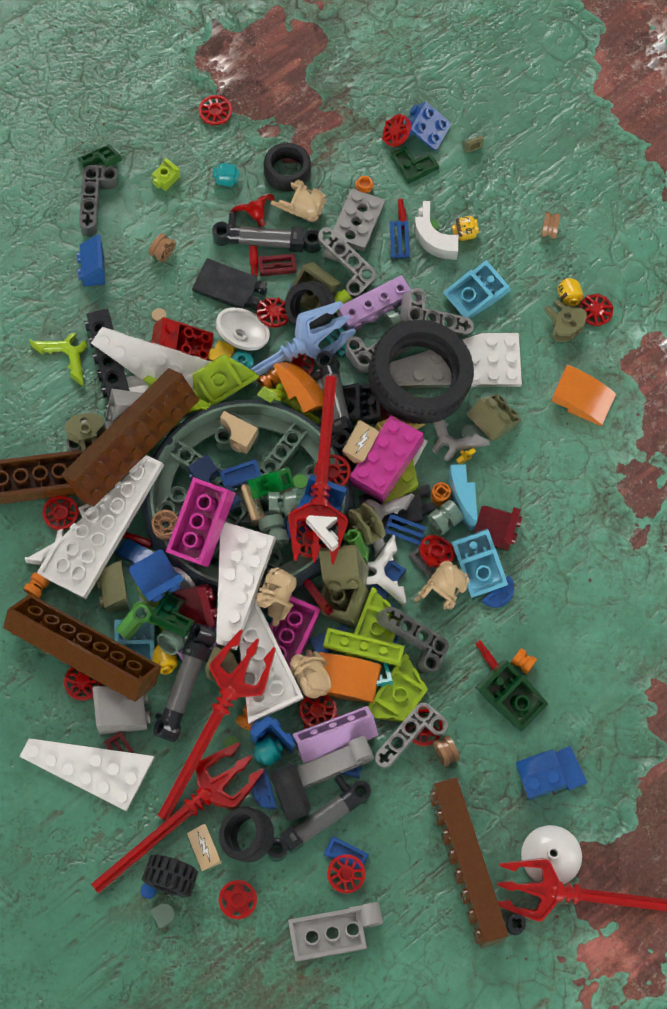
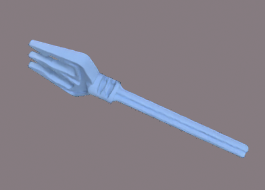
[189,301,356,416]

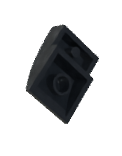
[342,383,386,426]

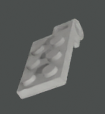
[323,188,385,262]
[288,902,383,962]

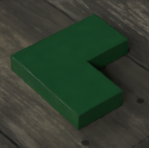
[77,144,122,169]
[390,146,439,184]
[149,592,194,638]

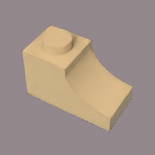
[220,411,258,454]

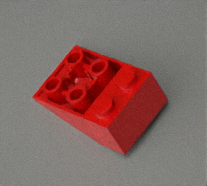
[151,317,213,361]

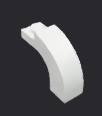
[414,201,459,260]

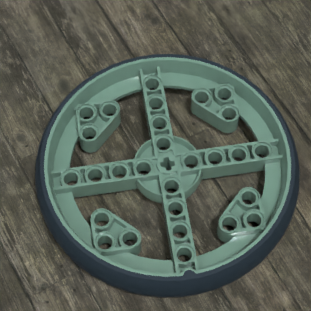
[142,400,354,598]

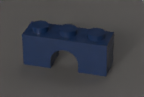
[187,455,241,514]

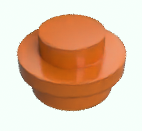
[355,176,374,193]

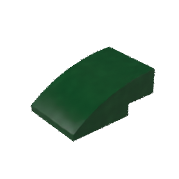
[475,660,548,731]

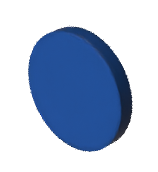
[141,884,157,899]

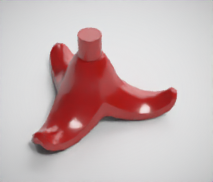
[230,194,275,228]

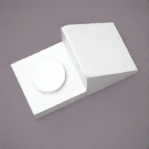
[306,516,339,552]

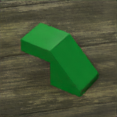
[248,467,294,499]

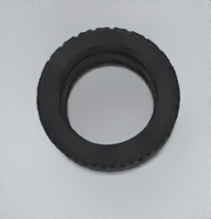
[264,142,311,192]
[285,281,335,330]
[271,764,311,821]
[219,806,274,863]

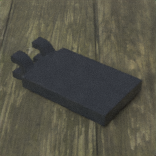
[192,258,267,311]
[359,485,435,529]

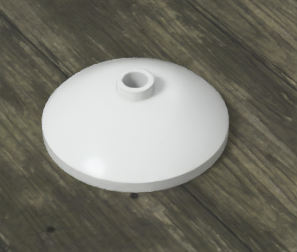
[216,308,270,351]
[521,825,582,884]

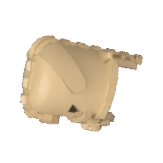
[271,180,326,222]
[414,561,469,610]
[256,567,297,627]
[290,650,331,698]

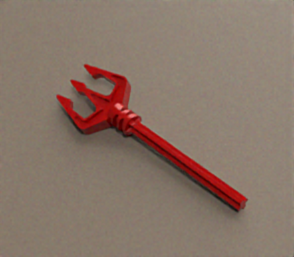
[288,375,348,565]
[157,629,276,820]
[91,742,264,894]
[496,858,667,921]

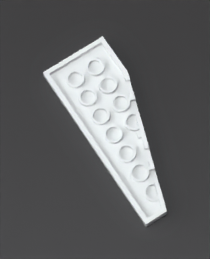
[389,333,522,388]
[37,455,164,599]

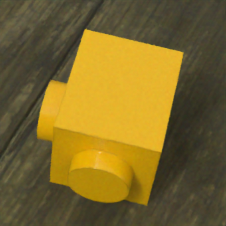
[208,340,236,361]

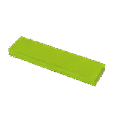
[323,628,405,666]

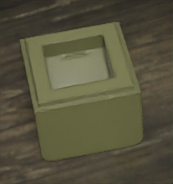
[461,136,484,153]

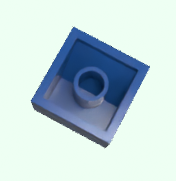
[77,235,105,286]
[516,749,567,801]

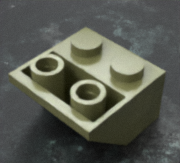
[467,394,522,441]

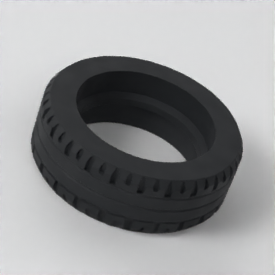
[368,319,474,424]

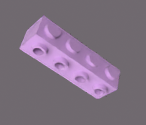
[337,275,411,331]
[292,706,378,764]

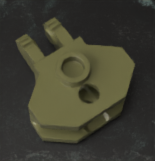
[544,299,587,342]
[65,412,106,453]
[347,503,386,545]

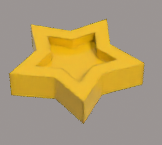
[456,448,476,465]

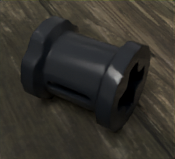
[506,914,526,936]

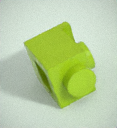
[152,158,180,192]

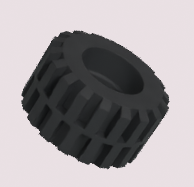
[142,854,199,897]

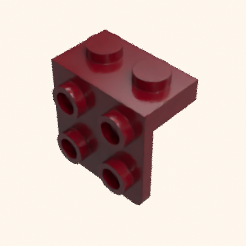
[474,505,523,551]
[172,583,217,627]

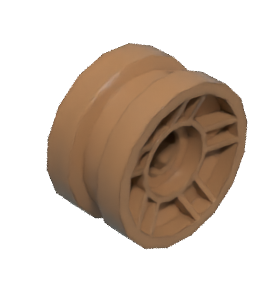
[541,211,560,239]
[148,233,176,263]
[152,510,178,541]
[433,735,460,767]

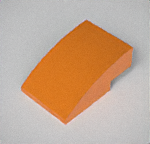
[274,362,324,413]
[551,364,616,426]
[319,652,382,703]

